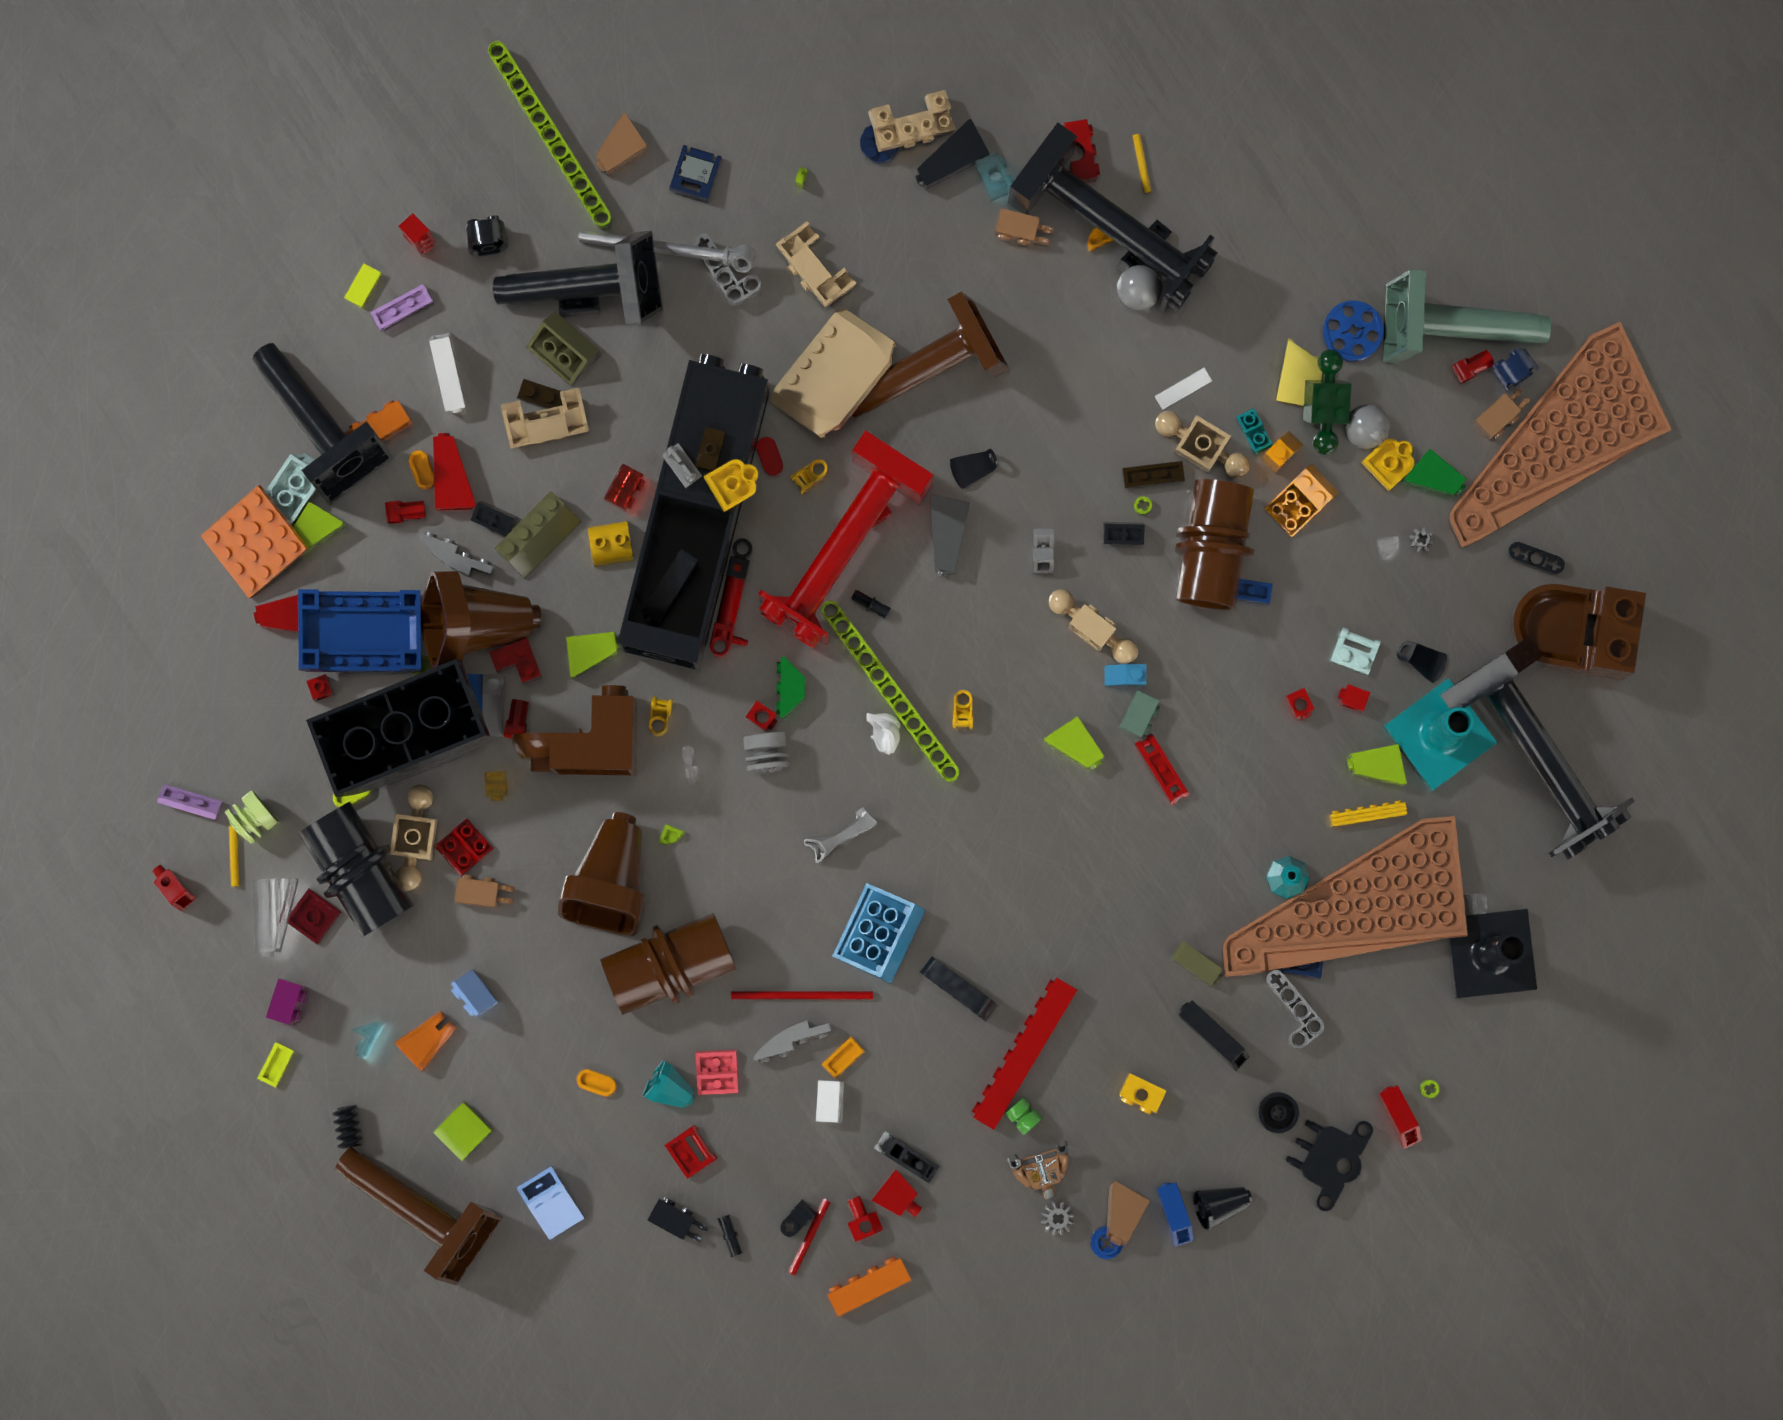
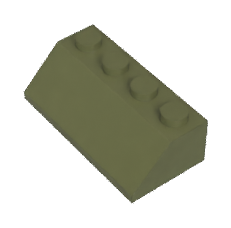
[494,491,581,579]

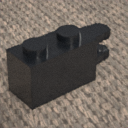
[647,1197,709,1243]

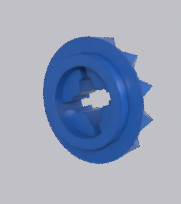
[1091,1226,1123,1259]

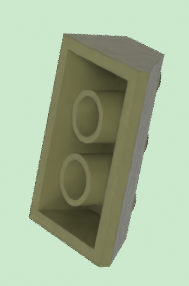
[526,312,600,386]

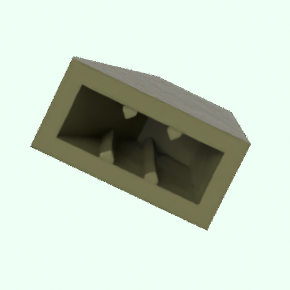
[1170,941,1223,987]

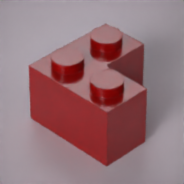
[489,638,543,685]

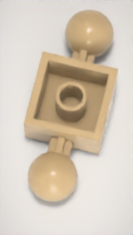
[1155,411,1250,478]
[1048,589,1138,664]
[389,785,438,891]

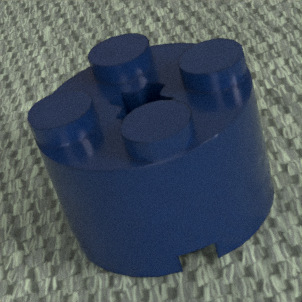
[1492,347,1539,391]

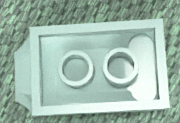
[266,453,316,525]

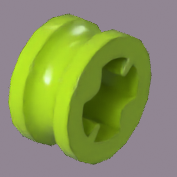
[1134,496,1152,515]
[1420,1079,1439,1098]

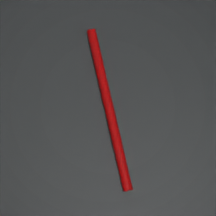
[731,991,873,999]

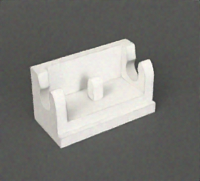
[816,1080,844,1123]

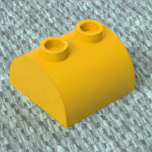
[588,521,634,567]

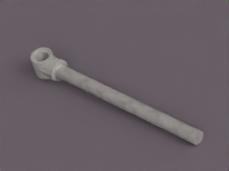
[579,230,756,273]

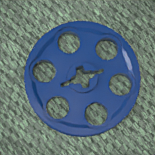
[1323,300,1384,361]

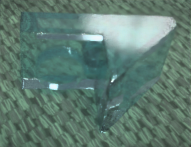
[351,1021,384,1059]

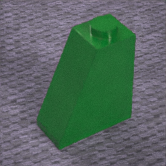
[1402,449,1467,497]

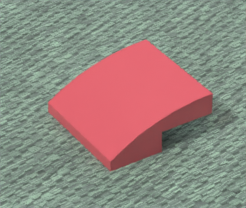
[696,1049,738,1095]

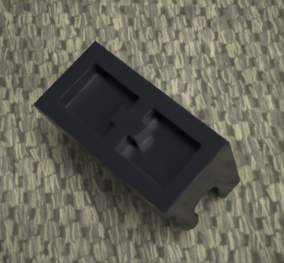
[558,297,600,317]
[470,501,518,536]
[1103,522,1145,545]

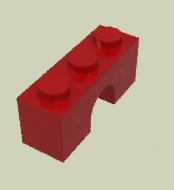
[1063,119,1100,183]
[398,213,435,255]

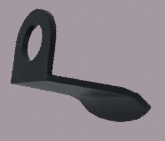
[950,448,998,489]
[1397,641,1447,683]

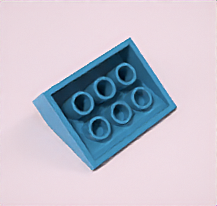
[832,883,925,983]

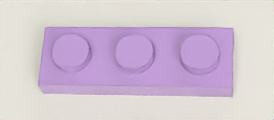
[370,284,433,331]
[157,784,222,820]

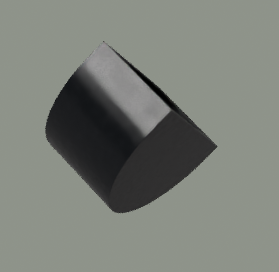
[306,659,491,797]

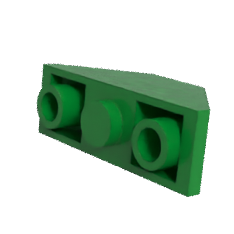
[776,657,805,719]

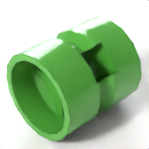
[1005,1097,1043,1135]

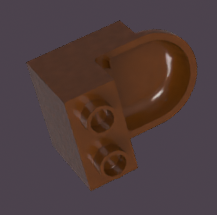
[1512,584,1646,680]
[512,685,637,776]

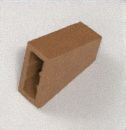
[595,113,648,175]
[1106,1180,1150,1246]

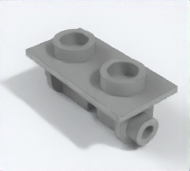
[662,443,702,488]

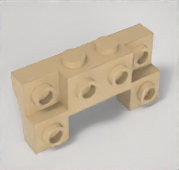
[868,90,956,152]
[775,221,857,308]
[501,388,589,449]

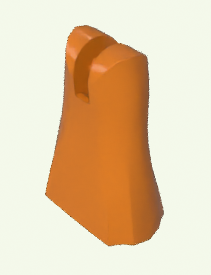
[394,1011,456,1072]

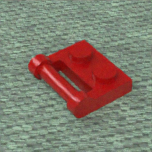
[664,1125,717,1179]

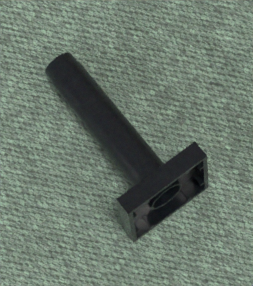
[493,231,663,325]
[252,343,393,505]
[1447,909,1537,999]

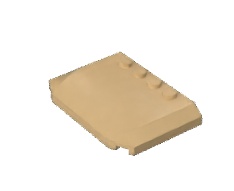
[770,308,897,438]

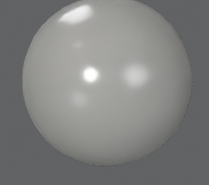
[1117,265,1162,310]
[1345,404,1390,449]

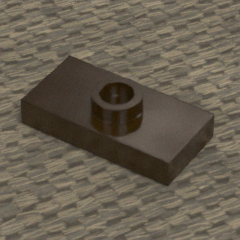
[695,427,726,471]

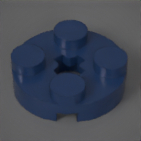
[860,125,900,164]

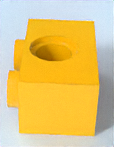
[1118,1073,1166,1115]

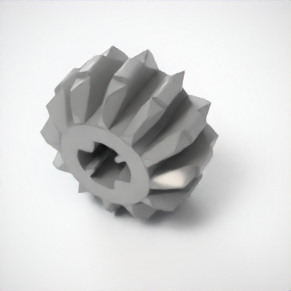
[1041,1201,1075,1236]

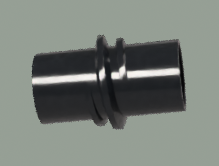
[298,802,414,937]

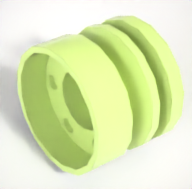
[225,790,279,844]

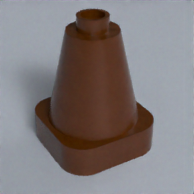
[421,571,541,668]
[558,812,645,936]

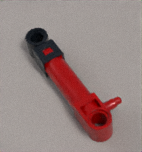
[710,538,753,658]

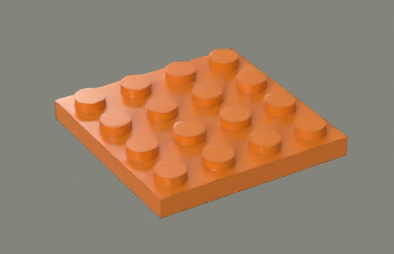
[201,485,309,599]

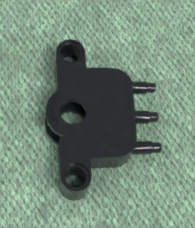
[1286,1120,1373,1211]

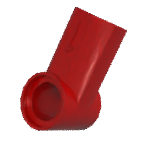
[1452,350,1495,384]
[385,500,426,524]
[504,699,529,739]

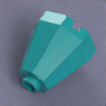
[1266,856,1310,900]
[643,1060,695,1108]

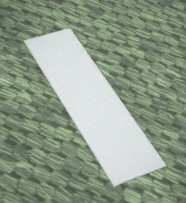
[1154,368,1212,410]

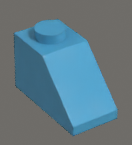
[1105,664,1146,687]

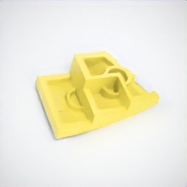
[1276,338,1322,406]

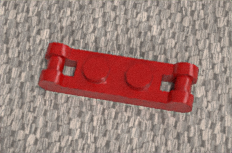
[1134,733,1189,806]

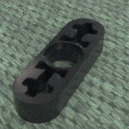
[1507,542,1565,575]

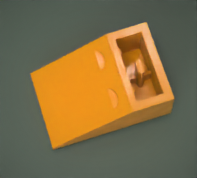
[1264,464,1339,537]

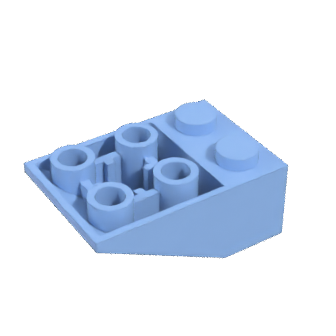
[517,1166,585,1240]

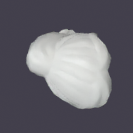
[866,713,901,755]

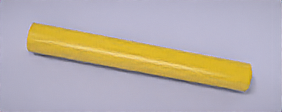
[1132,134,1152,194]
[229,826,239,887]

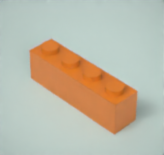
[345,400,413,442]
[827,1256,911,1317]

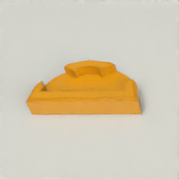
[1088,227,1114,252]

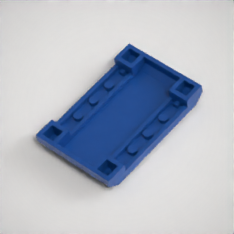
[298,589,421,672]

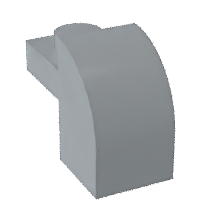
[1033,528,1054,573]

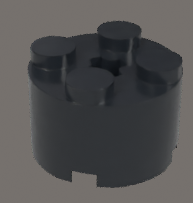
[464,215,508,256]
[1256,1092,1299,1133]

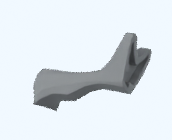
[803,807,877,864]

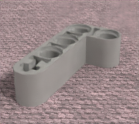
[695,234,761,306]
[1265,970,1324,1049]

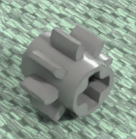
[1409,527,1434,553]

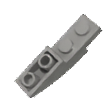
[418,531,495,577]
[754,1021,831,1064]

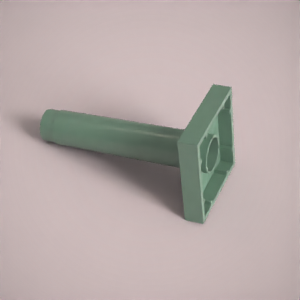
[1383,269,1551,364]

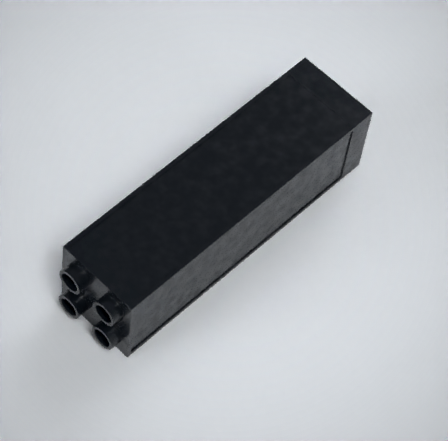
[617,354,770,671]

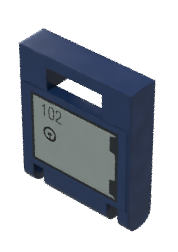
[669,145,722,202]

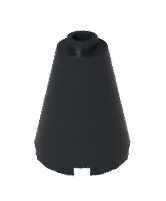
[1193,1187,1252,1230]

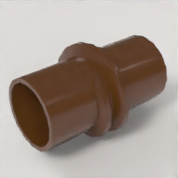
[1175,479,1255,610]
[600,913,736,1015]

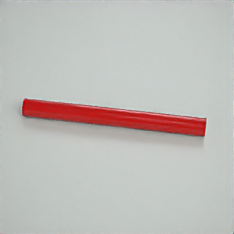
[788,1199,831,1276]

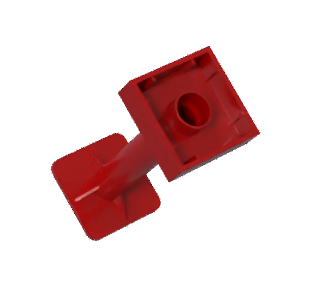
[758,430,934,649]

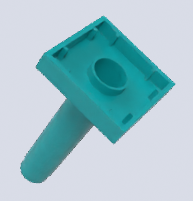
[1383,678,1498,792]

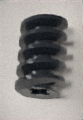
[332,1105,363,1149]

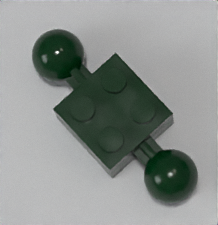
[1303,349,1352,455]

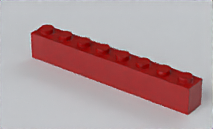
[971,977,1077,1130]

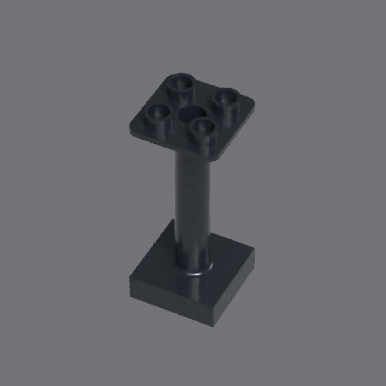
[1008,122,1218,313]
[1440,637,1635,860]

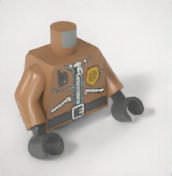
[1006,1140,1069,1199]

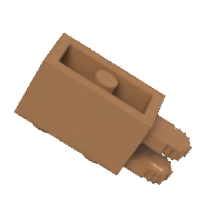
[995,208,1054,246]
[1473,388,1531,440]
[455,875,515,908]

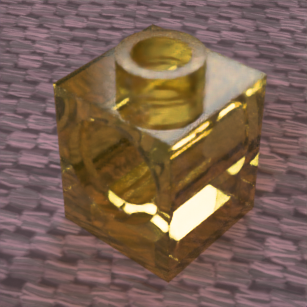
[484,771,508,801]

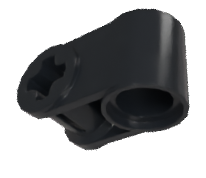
[780,1199,817,1237]

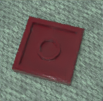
[285,888,342,945]

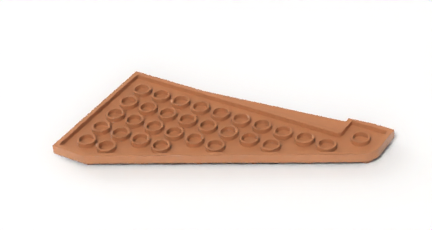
[1449,322,1672,548]
[1223,816,1468,977]

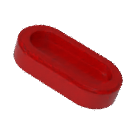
[756,437,783,476]

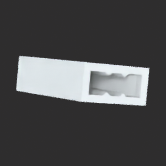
[429,333,466,414]

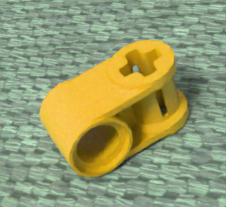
[790,459,828,494]
[952,690,973,729]
[649,696,673,736]

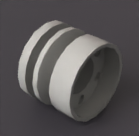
[743,732,789,773]

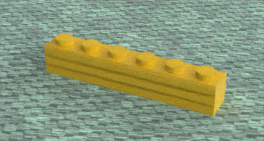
[1329,800,1407,827]

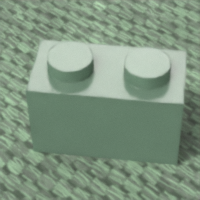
[1119,690,1160,739]

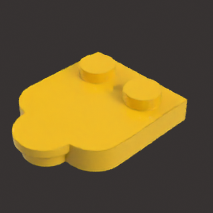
[1361,439,1414,492]
[704,459,759,512]

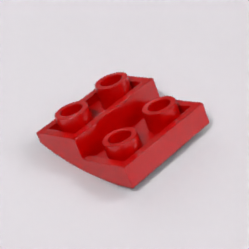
[434,819,494,877]

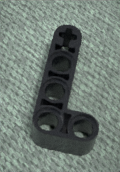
[920,956,998,1022]

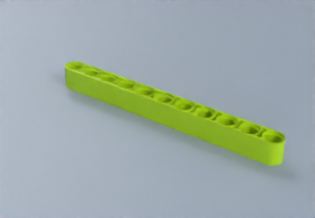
[488,41,612,230]
[821,601,959,783]

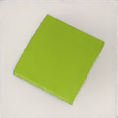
[433,1101,492,1161]

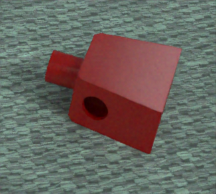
[152,865,197,912]
[872,1169,922,1217]

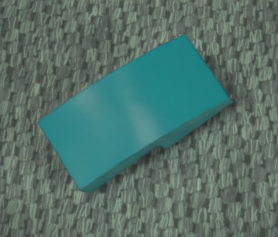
[1236,408,1273,455]

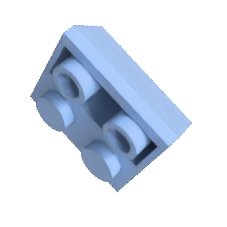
[451,970,498,1017]

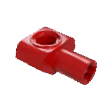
[847,1196,883,1242]

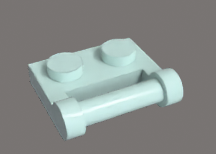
[1330,627,1381,675]

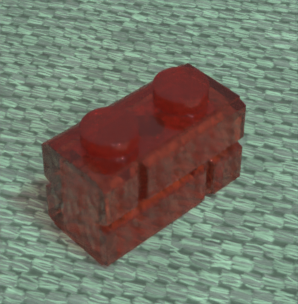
[603,463,646,512]

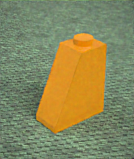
[1261,431,1303,474]

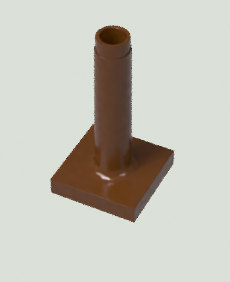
[852,291,1010,418]
[335,1147,503,1285]

